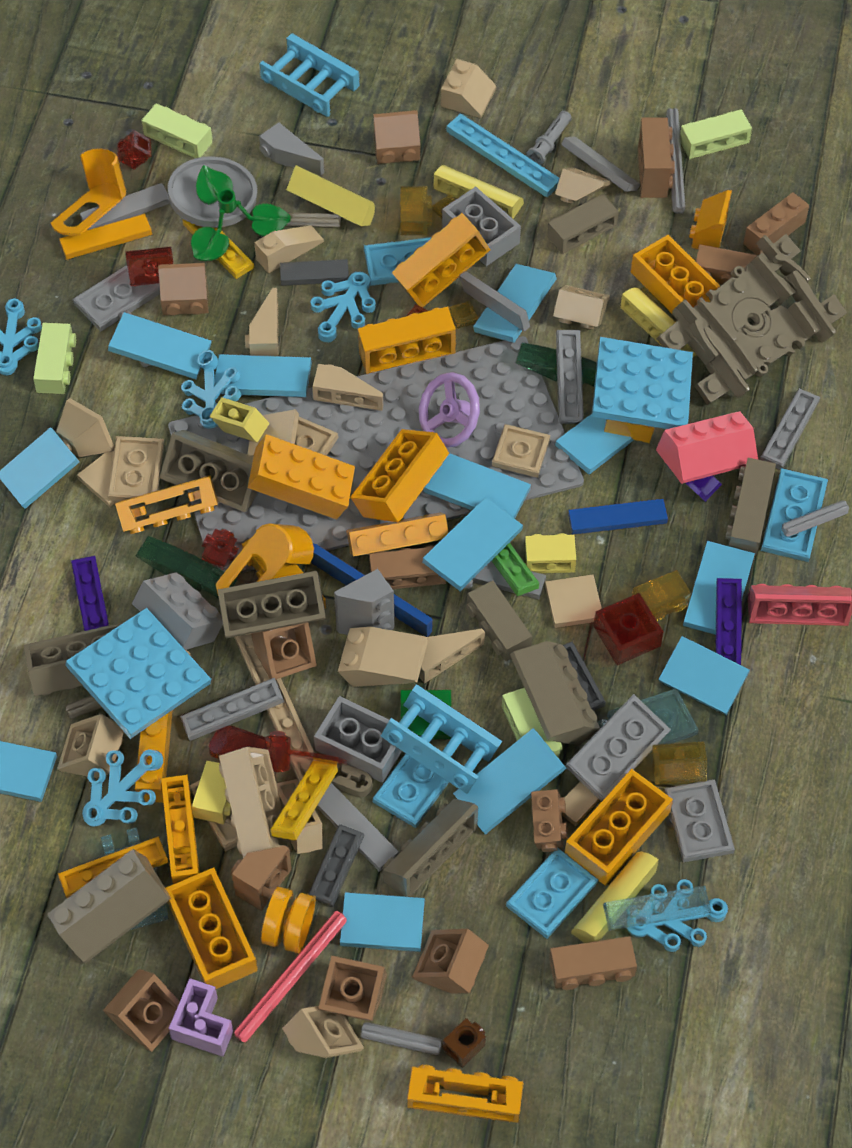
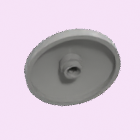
[168,157,257,228]

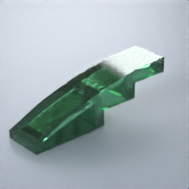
[515,343,597,387]
[135,536,238,599]

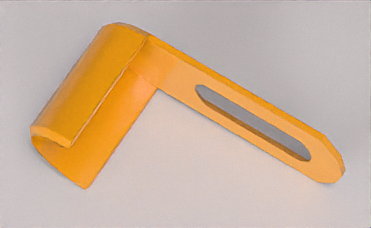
[51,148,126,236]
[216,523,314,597]

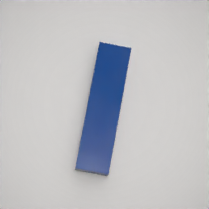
[568,499,668,535]

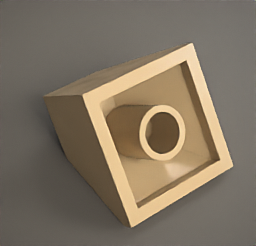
[555,167,613,204]
[57,398,115,457]
[282,1006,364,1058]

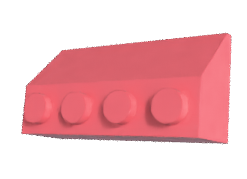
[656,411,758,484]
[748,584,852,626]

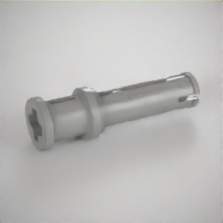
[527,111,572,165]

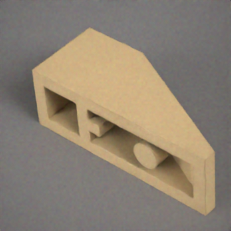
[254,225,324,273]
[245,288,278,356]
[312,364,383,411]
[419,629,485,684]
[276,779,322,854]

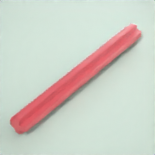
[234,911,347,1043]

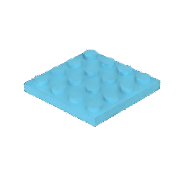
[592,337,693,429]
[66,608,211,739]

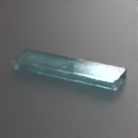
[603,886,711,930]

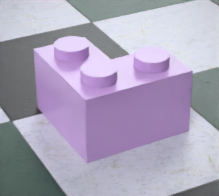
[169,979,233,1057]

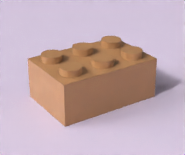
[638,118,675,198]

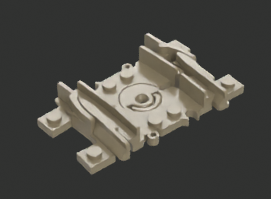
[657,234,847,405]

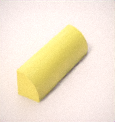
[286,165,375,226]
[434,165,524,219]
[620,287,696,357]
[571,851,659,943]

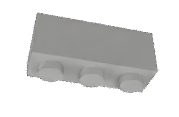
[334,569,394,635]

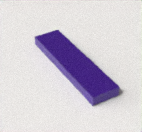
[71,556,109,631]
[715,578,742,665]

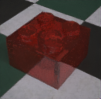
[593,593,664,665]

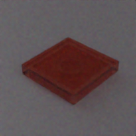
[125,247,174,286]

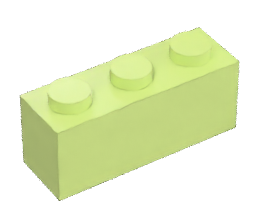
[142,103,213,158]
[680,109,752,159]
[33,323,76,394]
[502,688,562,758]

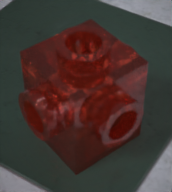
[117,130,152,170]
[201,528,239,570]

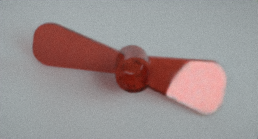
[209,725,347,772]

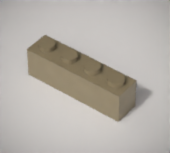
[725,458,776,555]

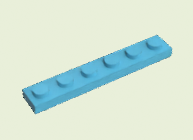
[446,114,560,198]

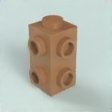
[531,789,568,852]

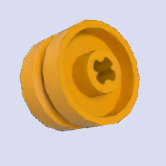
[261,886,316,953]

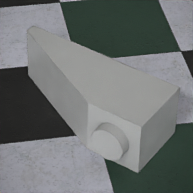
[259,123,324,175]

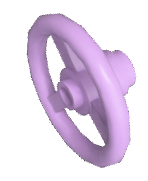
[419,372,480,448]

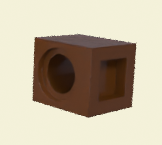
[443,1018,486,1068]

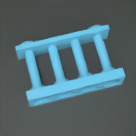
[259,33,359,117]
[381,684,502,794]

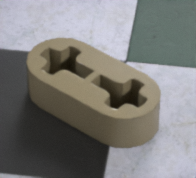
[331,761,372,797]

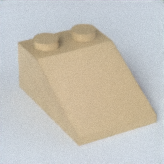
[338,627,428,687]

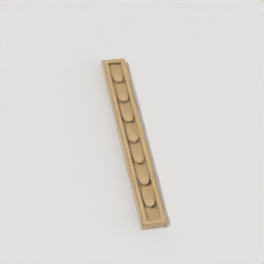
[234,634,318,782]

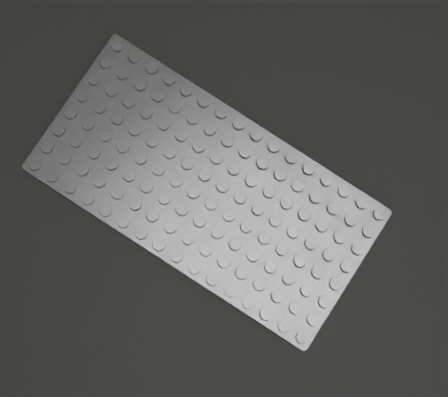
[168,336,584,579]

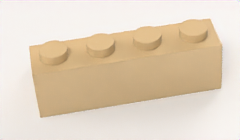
[219,747,292,858]

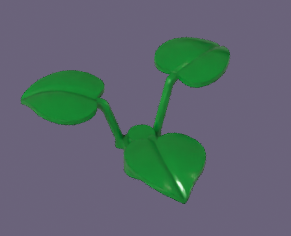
[191,165,291,261]

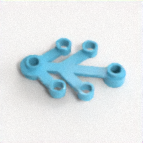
[311,272,376,343]
[0,298,42,375]
[181,350,241,429]
[82,750,163,826]
[626,879,728,952]

